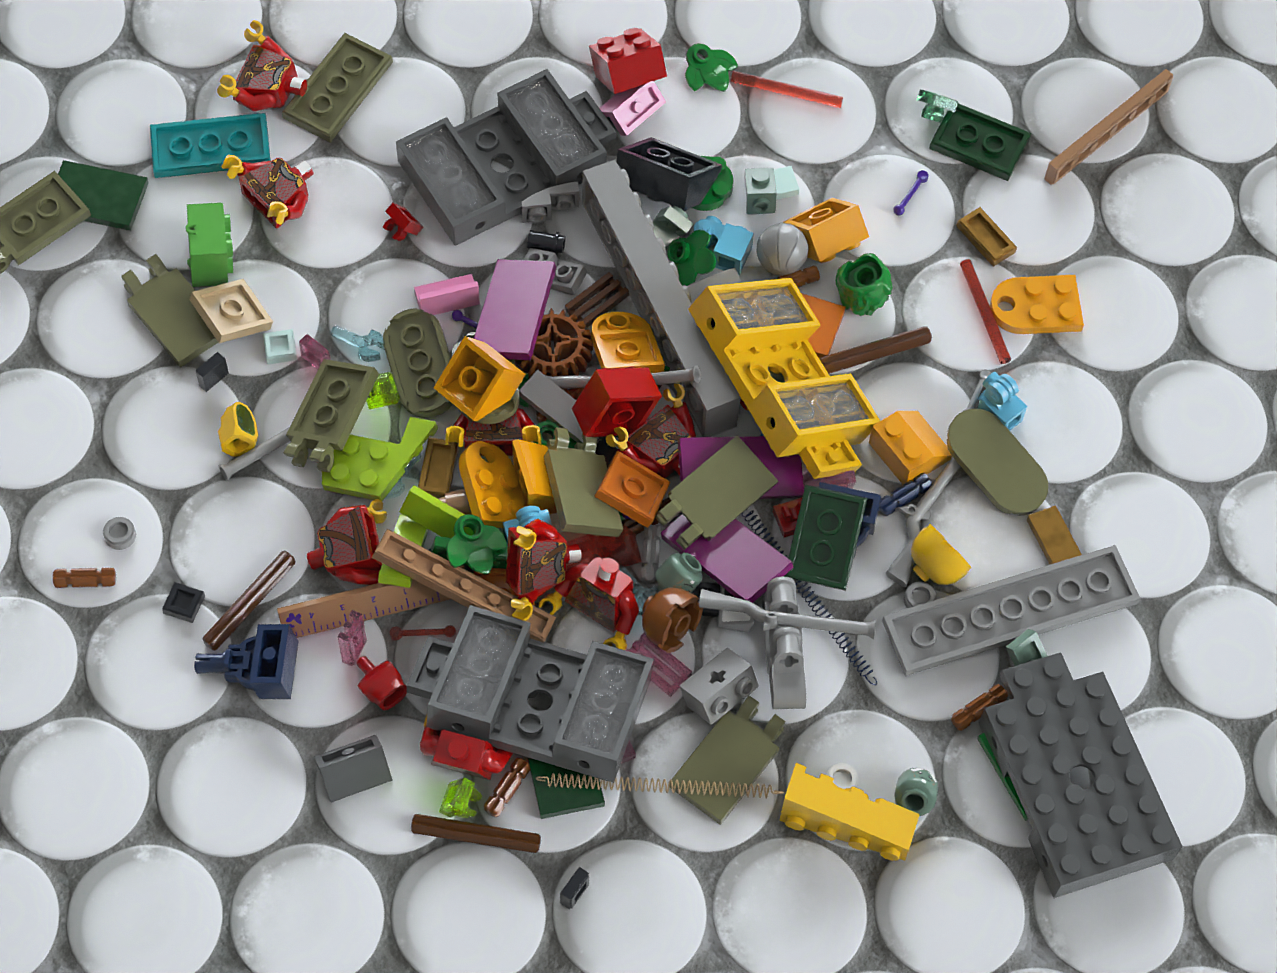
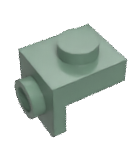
[744,168,777,214]
[652,206,693,249]
[1006,628,1048,666]

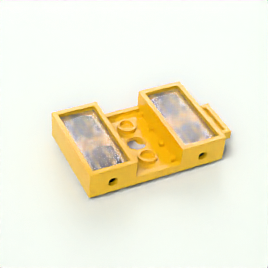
[688,278,880,479]

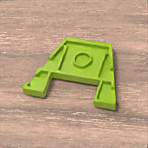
[322,417,438,501]

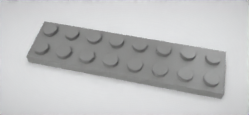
[882,545,1141,676]

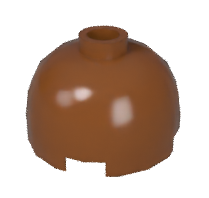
[642,587,703,653]

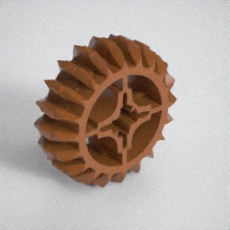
[514,308,593,379]

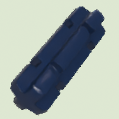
[879,473,932,516]

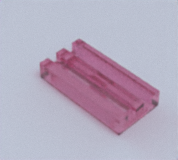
[338,610,367,666]
[626,633,692,697]

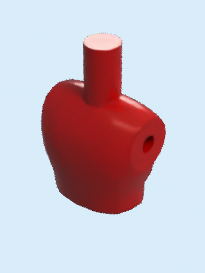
[356,656,407,710]

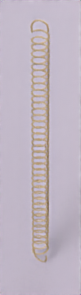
[535,773,784,798]

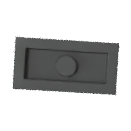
[314,735,393,803]

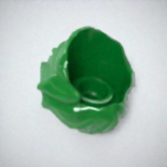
[835,253,893,316]

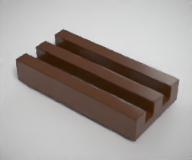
[565,272,629,328]

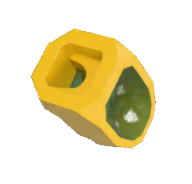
[218,402,258,457]

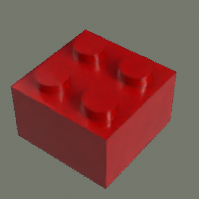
[589,28,667,94]
[571,367,662,437]

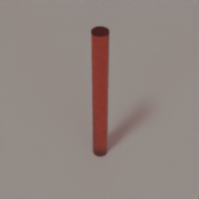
[731,71,844,108]
[960,259,1011,364]

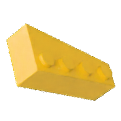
[779,763,920,861]

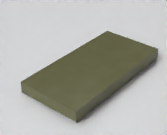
[282,33,393,143]

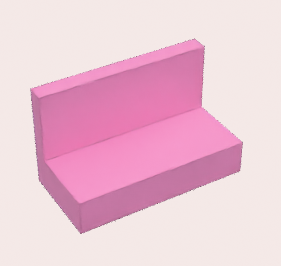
[600,81,666,136]
[414,274,480,315]

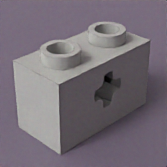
[679,647,759,725]

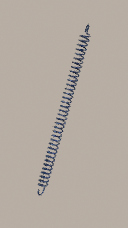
[741,510,877,685]

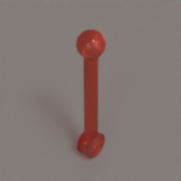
[389,625,456,640]

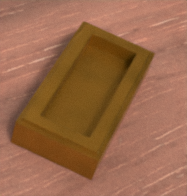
[957,207,1017,267]
[418,438,459,498]
[1027,505,1082,565]

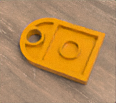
[990,275,1084,334]
[591,312,665,373]
[459,441,526,529]

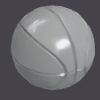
[756,223,808,276]

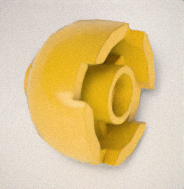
[911,524,971,585]

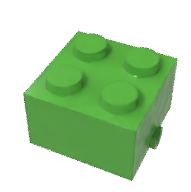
[185,203,233,287]

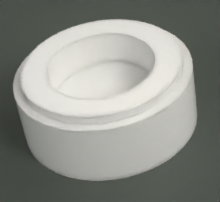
[826,763,858,789]

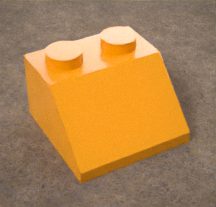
[783,198,869,263]
[433,336,526,421]
[869,411,952,485]
[512,439,557,514]

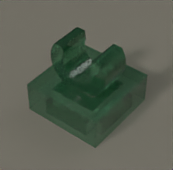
[917,89,958,123]

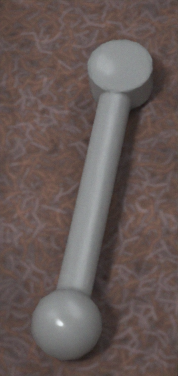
[962,369,991,412]

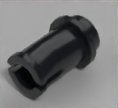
[527,230,566,255]

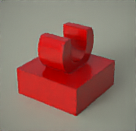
[383,202,424,241]
[772,498,802,538]

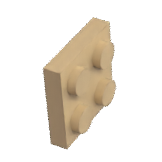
[189,279,273,343]

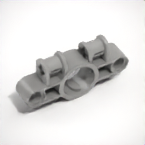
[762,576,806,709]

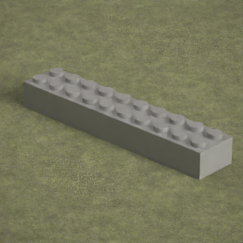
[582,160,741,437]

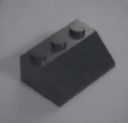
[616,137,722,211]

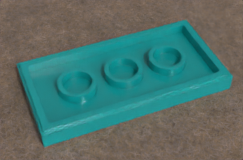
[150,113,271,178]

